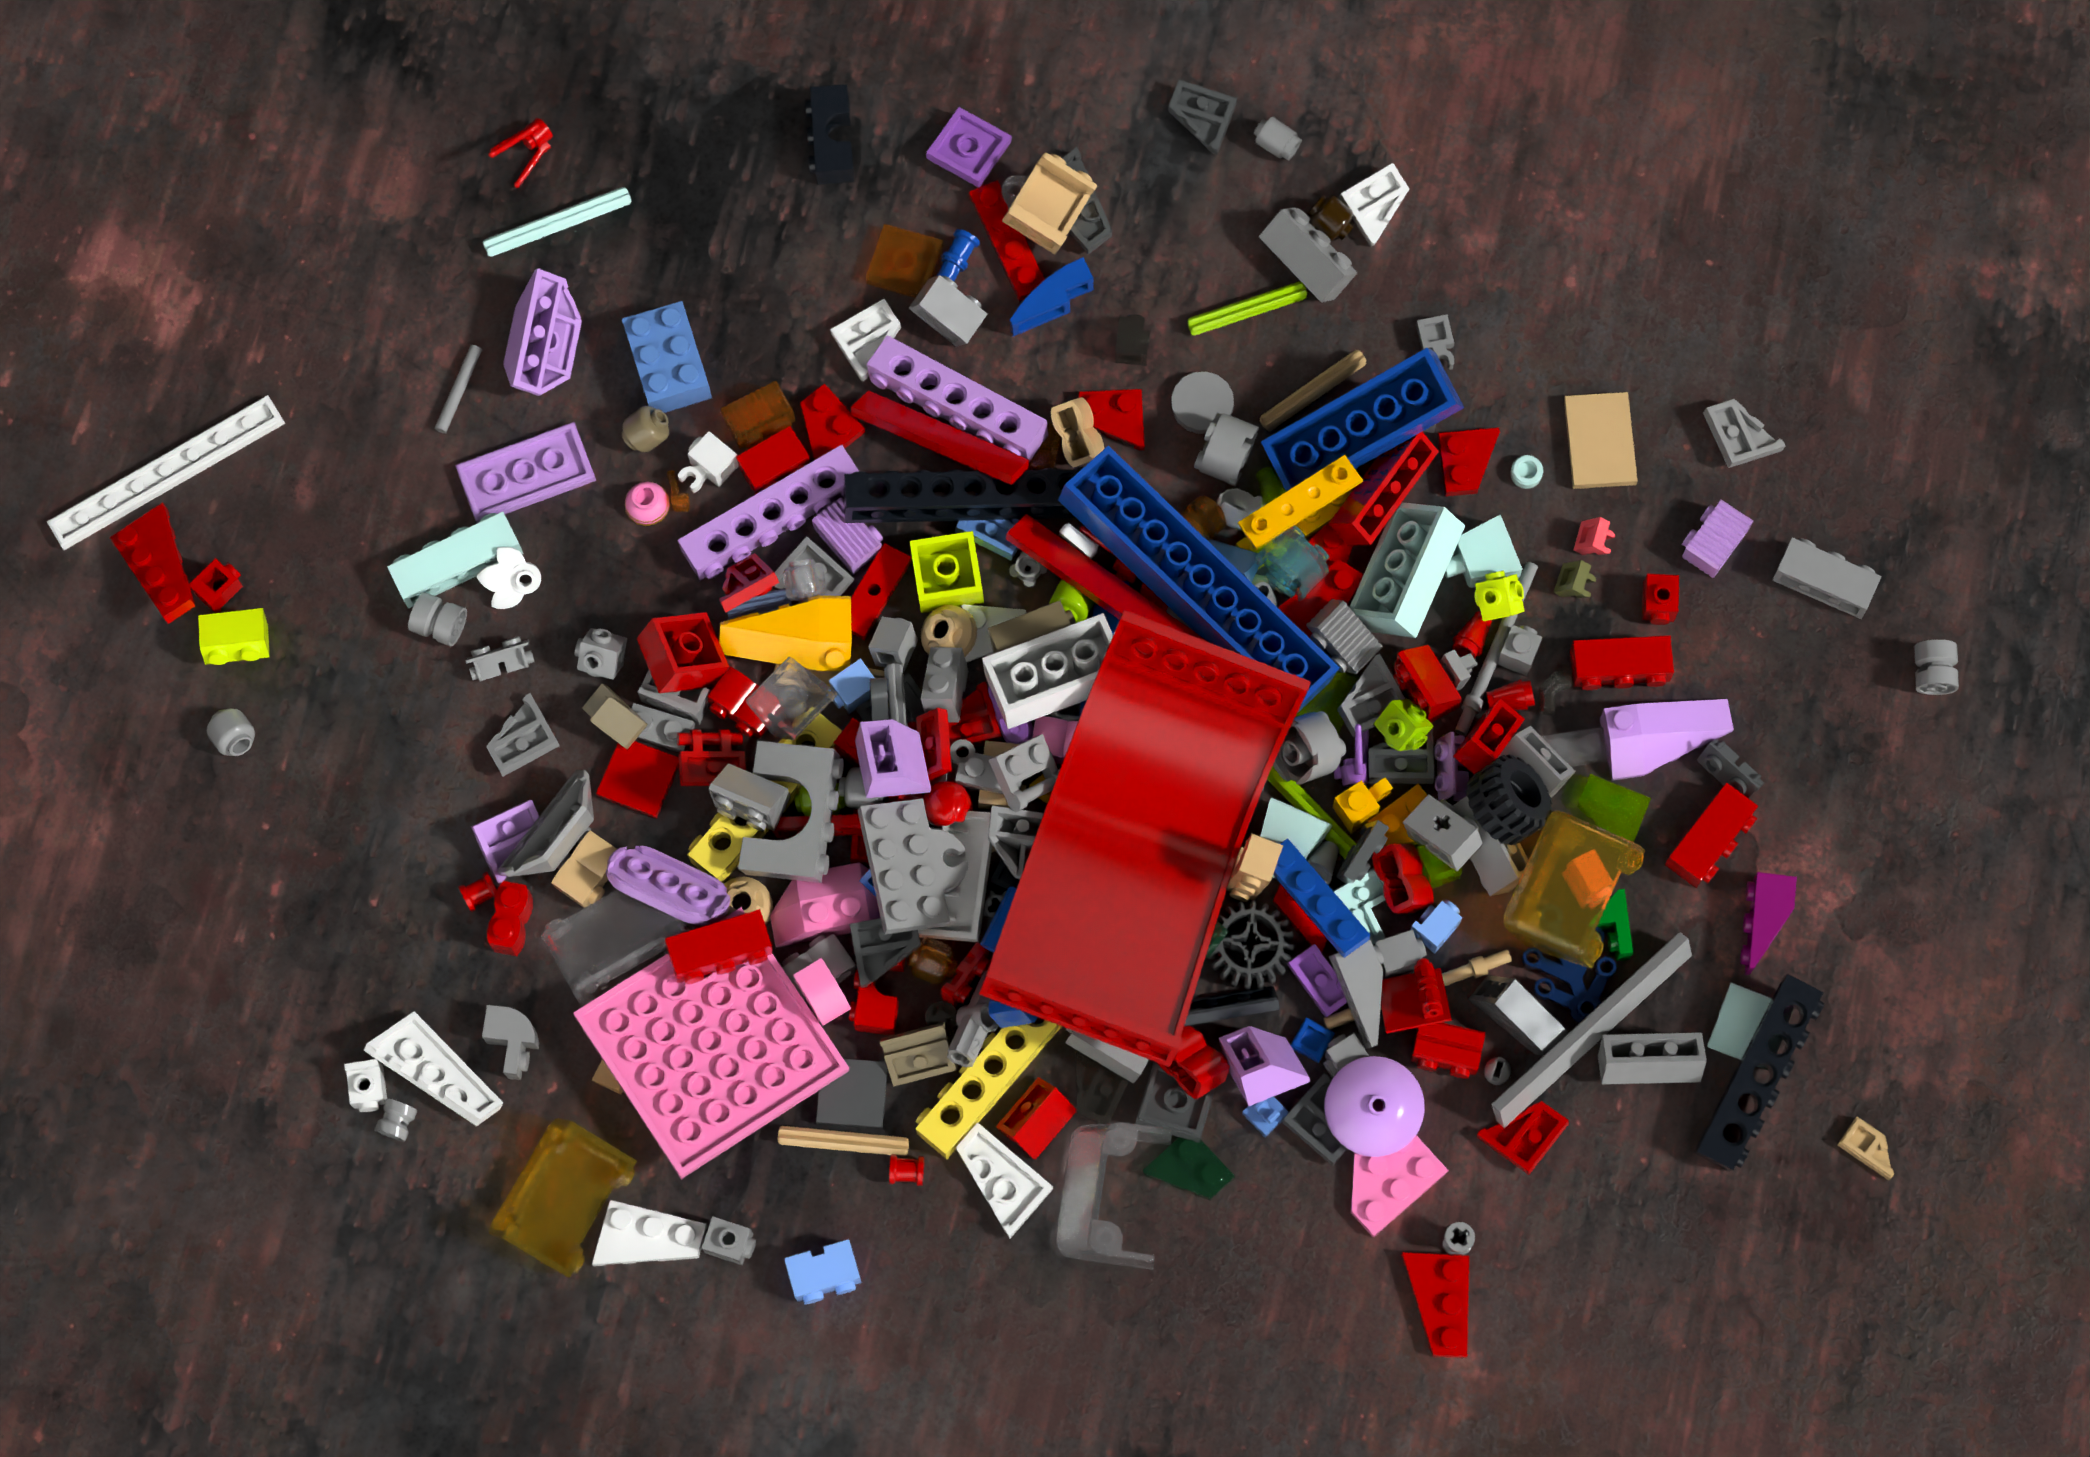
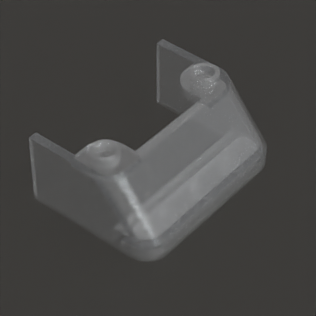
[1056,1122,1172,1270]

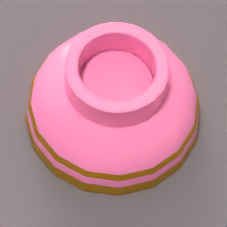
[625,481,670,526]

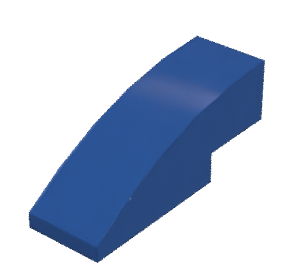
[1010,257,1094,337]

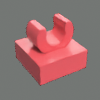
[1573,517,1615,555]

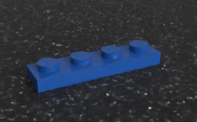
[1273,838,1370,958]

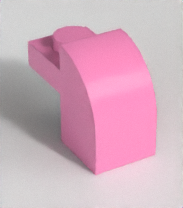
[793,958,851,1026]

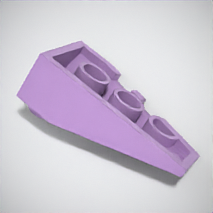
[1600,699,1734,781]

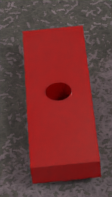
[851,543,912,640]

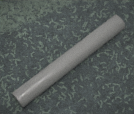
[435,345,482,433]

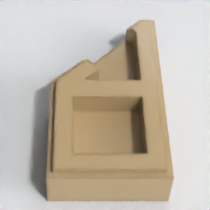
[1837,1117,1894,1180]

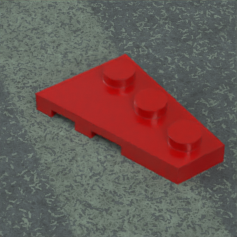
[1401,1252,1469,1358]

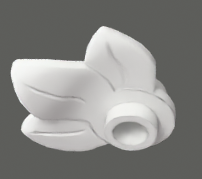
[477,547,541,609]

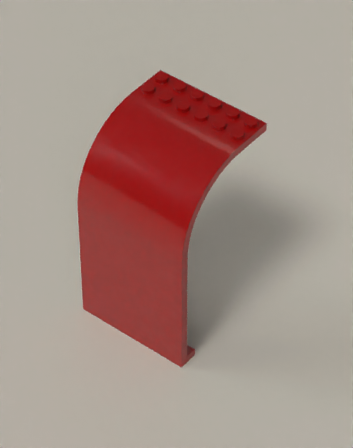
[979,610,1311,1067]

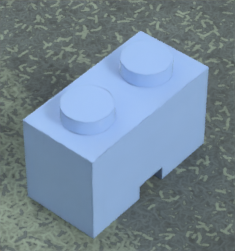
[784,1239,862,1304]

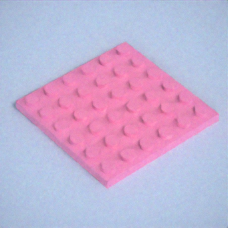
[573,907,849,1179]

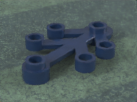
[1522,905,1616,1024]

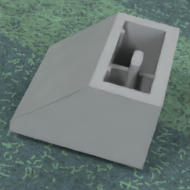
[708,763,791,831]

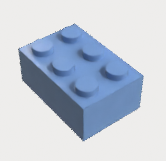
[622,301,712,413]

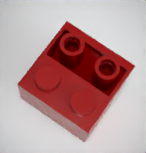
[1392,645,1462,722]

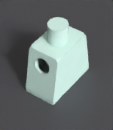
[1444,515,1522,588]
[1260,798,1333,878]

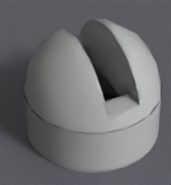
[1484,1057,1511,1085]

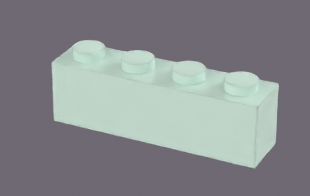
[387,512,523,609]

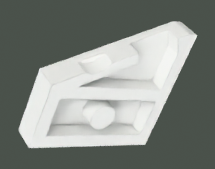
[1339,163,1409,247]
[830,299,901,382]

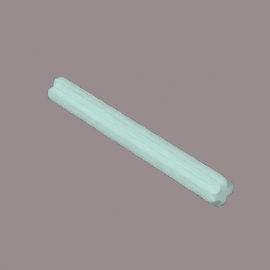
[483,187,631,257]

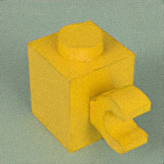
[1332,777,1393,833]

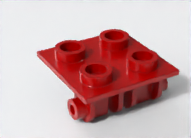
[1381,958,1452,1034]

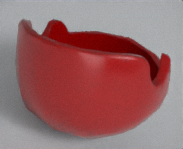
[923,781,973,826]

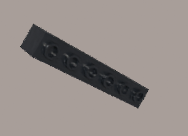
[1693,974,1825,1171]

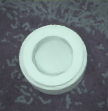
[1510,455,1543,489]

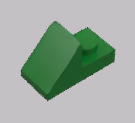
[1586,889,1633,961]

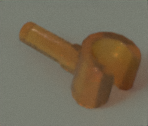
[667,470,690,512]

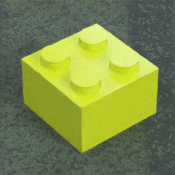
[910,531,984,613]

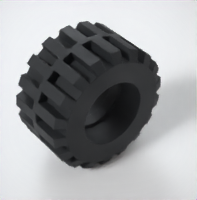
[1466,754,1553,845]

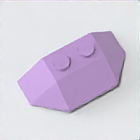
[503,268,582,396]

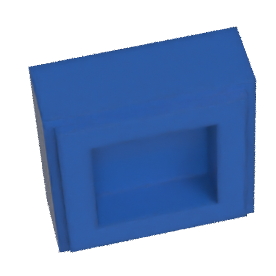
[1290,1017,1335,1063]

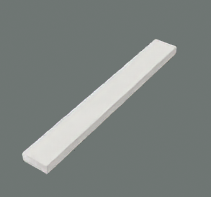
[47,395,285,550]

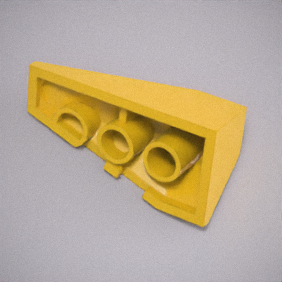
[719,595,852,671]

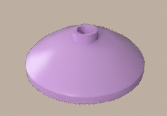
[1324,1056,1424,1157]

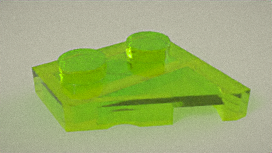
[1577,774,1651,857]

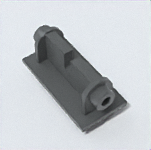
[1697,739,1764,798]

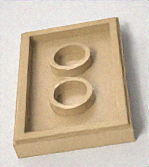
[1564,392,1638,489]

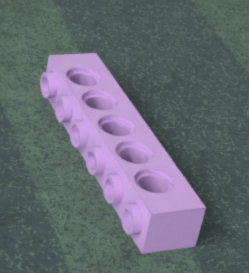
[867,335,1049,462]
[678,445,859,581]

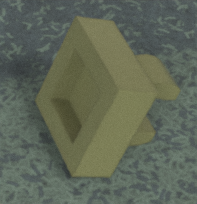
[1554,560,1596,598]

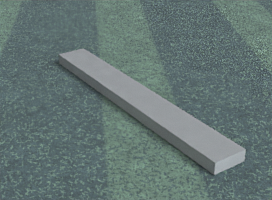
[1492,932,1692,1128]

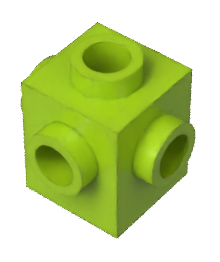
[1374,699,1433,751]

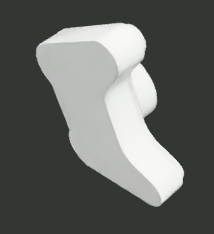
[1059,523,1099,559]

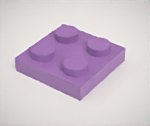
[926,107,1012,188]

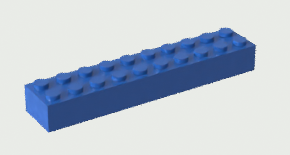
[1058,445,1340,713]

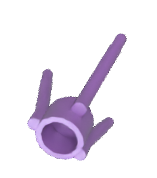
[1334,724,1369,787]

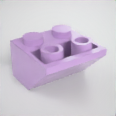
[855,719,931,798]
[1219,1026,1310,1106]

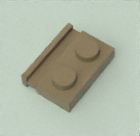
[880,1022,958,1087]

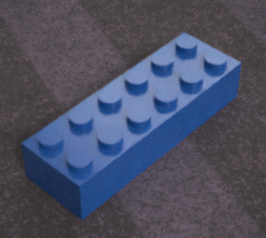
[1261,348,1464,492]

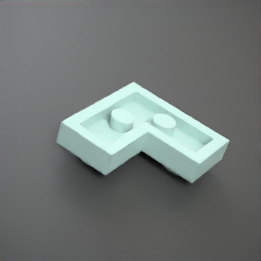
[1333,868,1386,944]

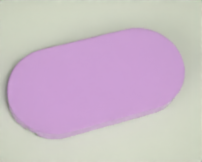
[606,846,730,925]

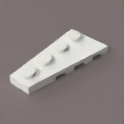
[364,1011,503,1126]

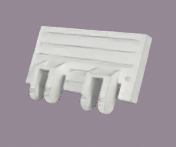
[918,811,992,942]

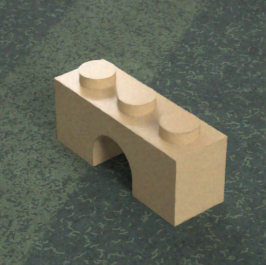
[1226,834,1283,902]

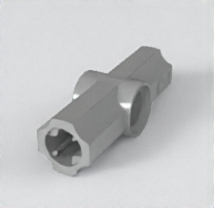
[947,970,999,1067]

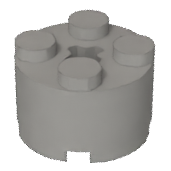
[1194,412,1259,486]
[1273,711,1346,785]

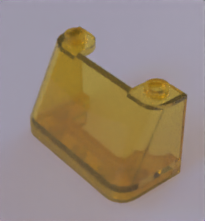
[1503,810,1645,969]
[489,1118,637,1278]

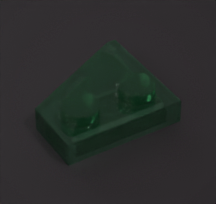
[1143,1137,1235,1201]

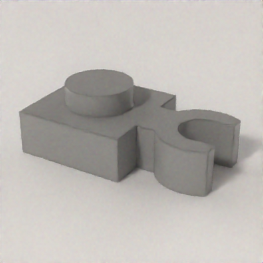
[1416,314,1454,370]

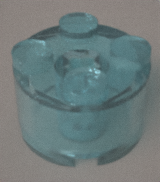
[1255,525,1329,601]

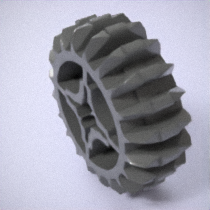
[1207,900,1295,989]

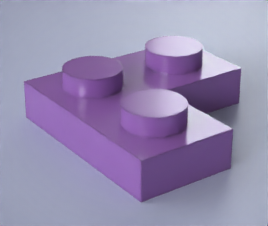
[1287,944,1347,1017]

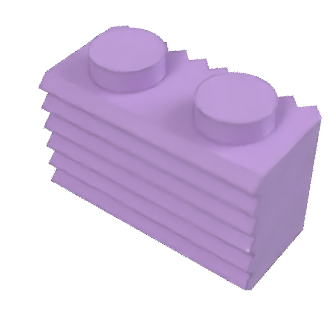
[812,497,883,575]
[1682,500,1753,578]

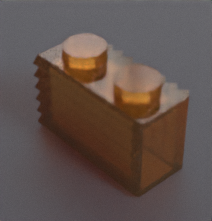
[720,381,796,449]

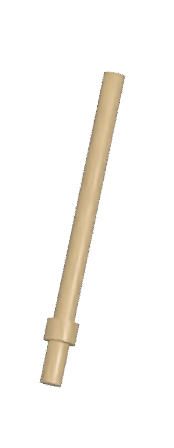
[1323,949,1512,1030]

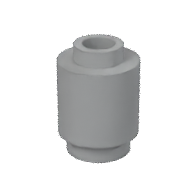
[1254,117,1302,160]

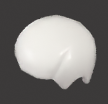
[1217,488,1265,530]

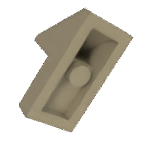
[582,684,648,749]

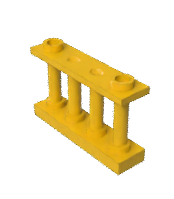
[1236,455,1363,569]

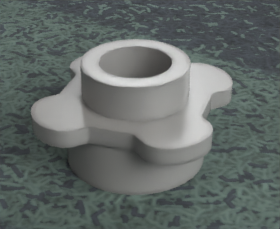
[1009,552,1047,588]

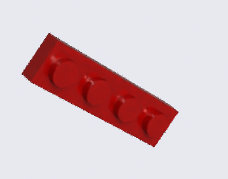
[969,180,1045,302]

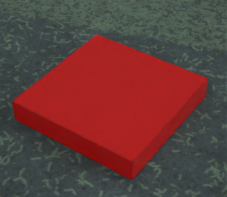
[596,741,679,819]

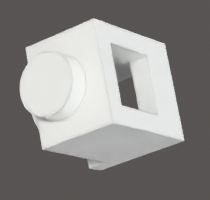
[344,1059,387,1112]

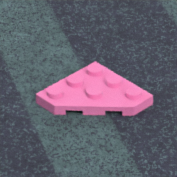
[1351,1099,1448,1237]

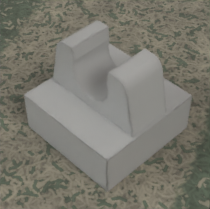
[1439,649,1478,691]

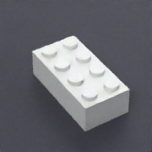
[982,613,1113,729]

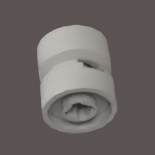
[408,592,467,647]
[1914,640,1959,695]

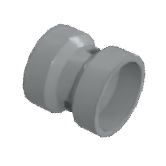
[374,1099,417,1142]

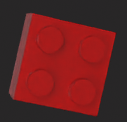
[636,612,729,694]

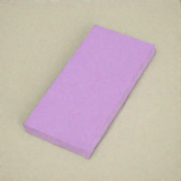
[455,422,596,523]

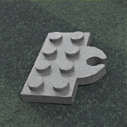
[858,798,968,934]

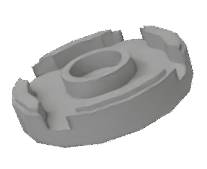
[1171,371,1234,434]

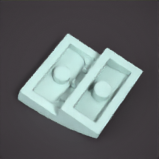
[1707,982,1794,1071]

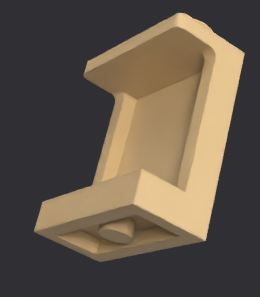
[1002,152,1097,254]

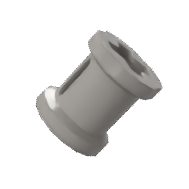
[1442,1222,1475,1255]

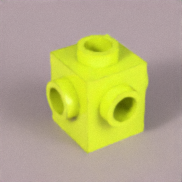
[1474,570,1525,621]

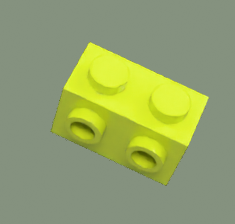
[198,608,269,665]

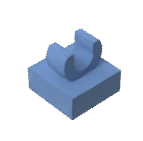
[1242,1096,1289,1137]

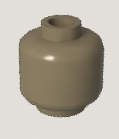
[622,406,669,453]

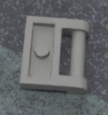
[989,734,1059,812]

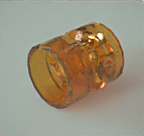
[1179,496,1226,541]

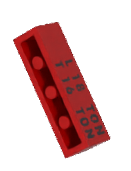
[1329,432,1439,545]

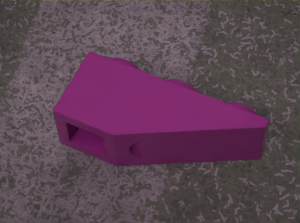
[1740,872,1797,975]

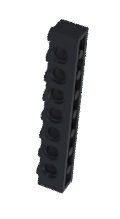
[843,467,1084,523]

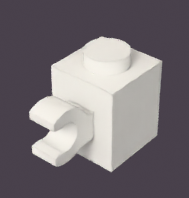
[678,431,738,493]

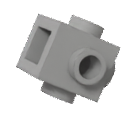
[574,628,627,679]

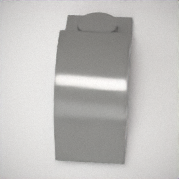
[482,1005,539,1080]

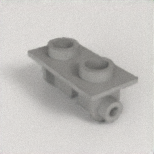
[466,636,535,682]

